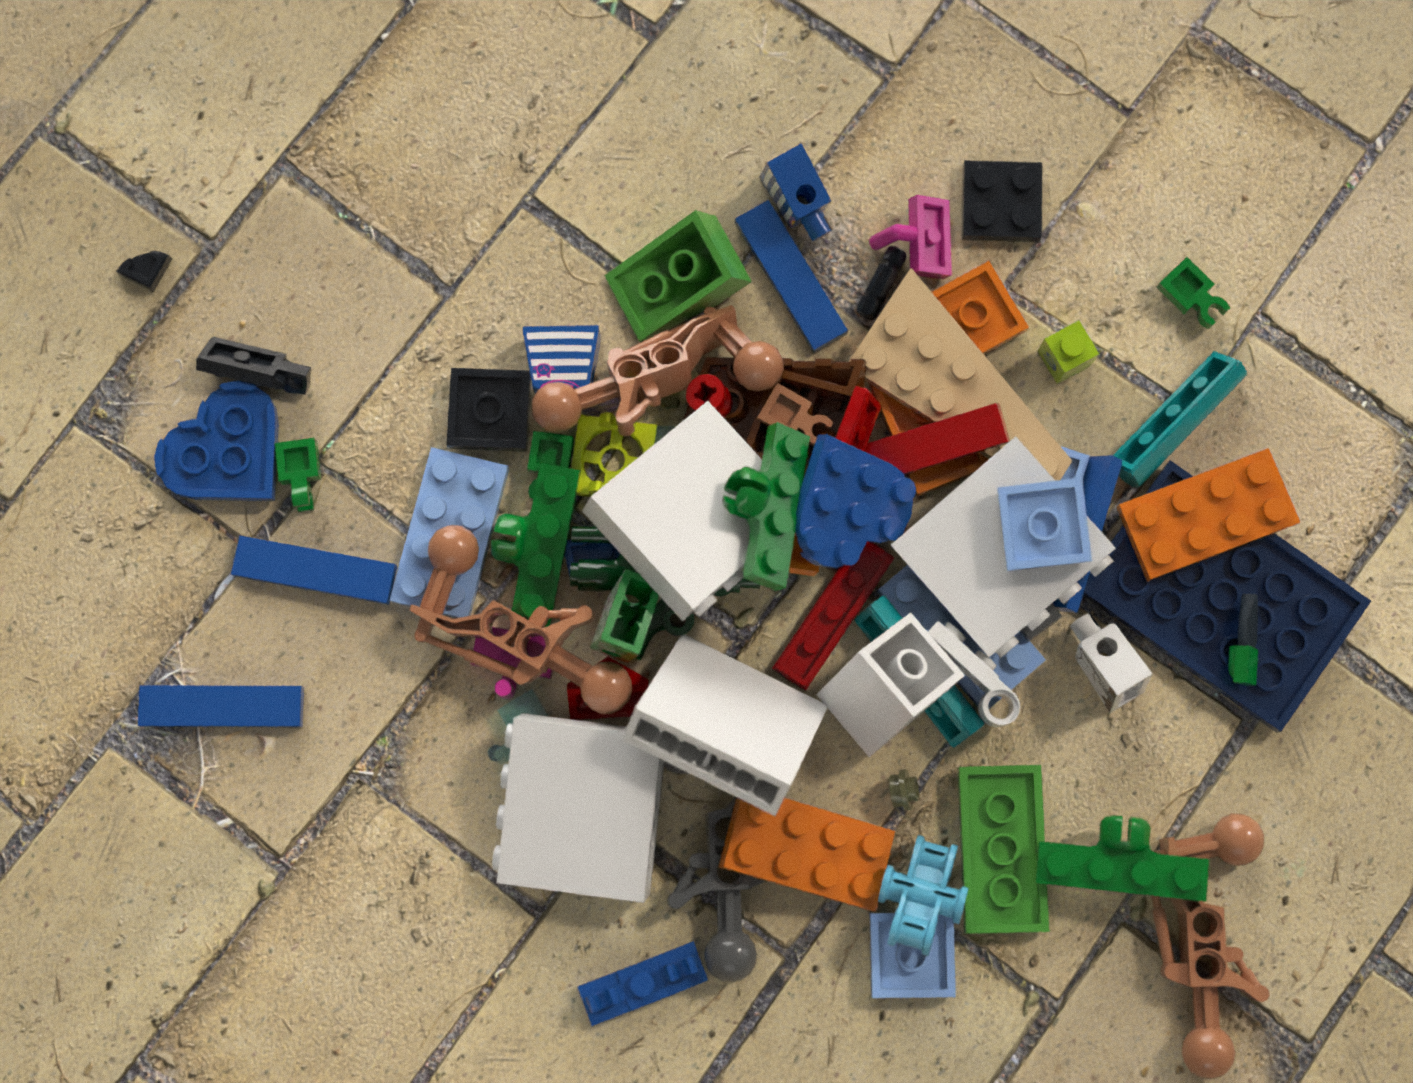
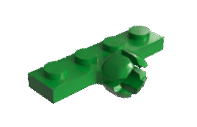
[722,422,810,591]
[491,462,581,628]
[1036,815,1209,902]

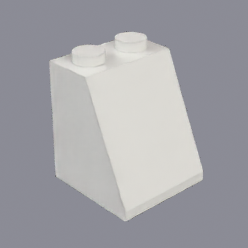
[816,612,965,757]

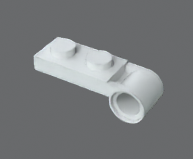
[928,621,1020,727]

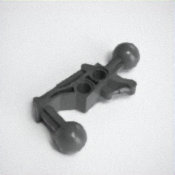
[664,761,766,983]

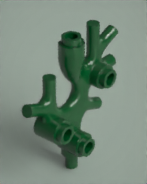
[570,526,760,660]

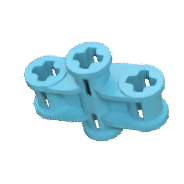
[878,835,969,956]

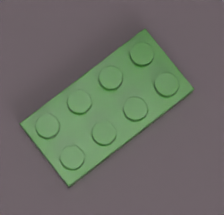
[957,765,1049,934]

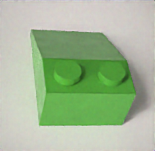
[604,210,752,342]

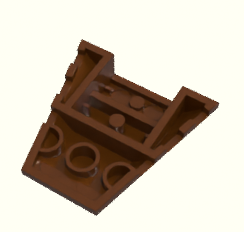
[683,357,866,480]

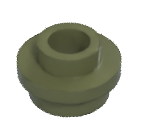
[889,769,919,811]

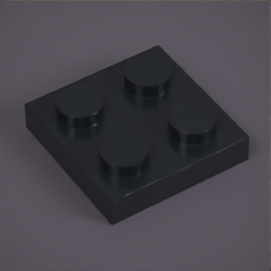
[962,160,1042,242]
[446,368,531,452]

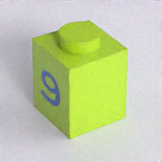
[1037,320,1099,384]

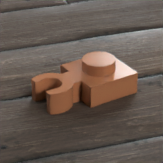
[756,383,833,446]

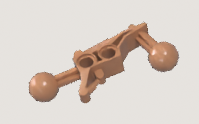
[531,305,784,436]
[409,525,632,714]
[1151,813,1270,1079]

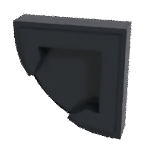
[116,251,172,292]

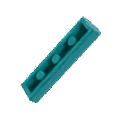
[1113,351,1247,488]
[854,595,985,748]

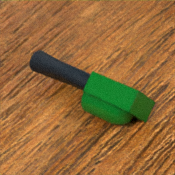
[1228,594,1258,686]

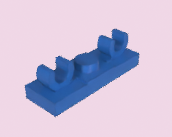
[578,941,708,1026]

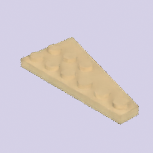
[849,268,1072,481]

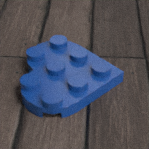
[154,381,279,501]
[795,434,916,568]

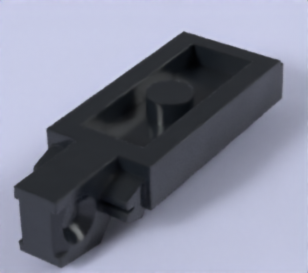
[196,337,311,395]

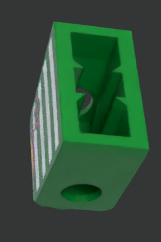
[590,569,659,663]

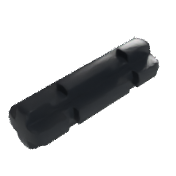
[856,246,907,320]

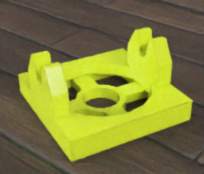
[571,412,658,497]

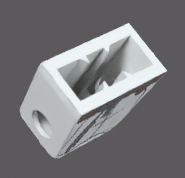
[1070,613,1152,713]

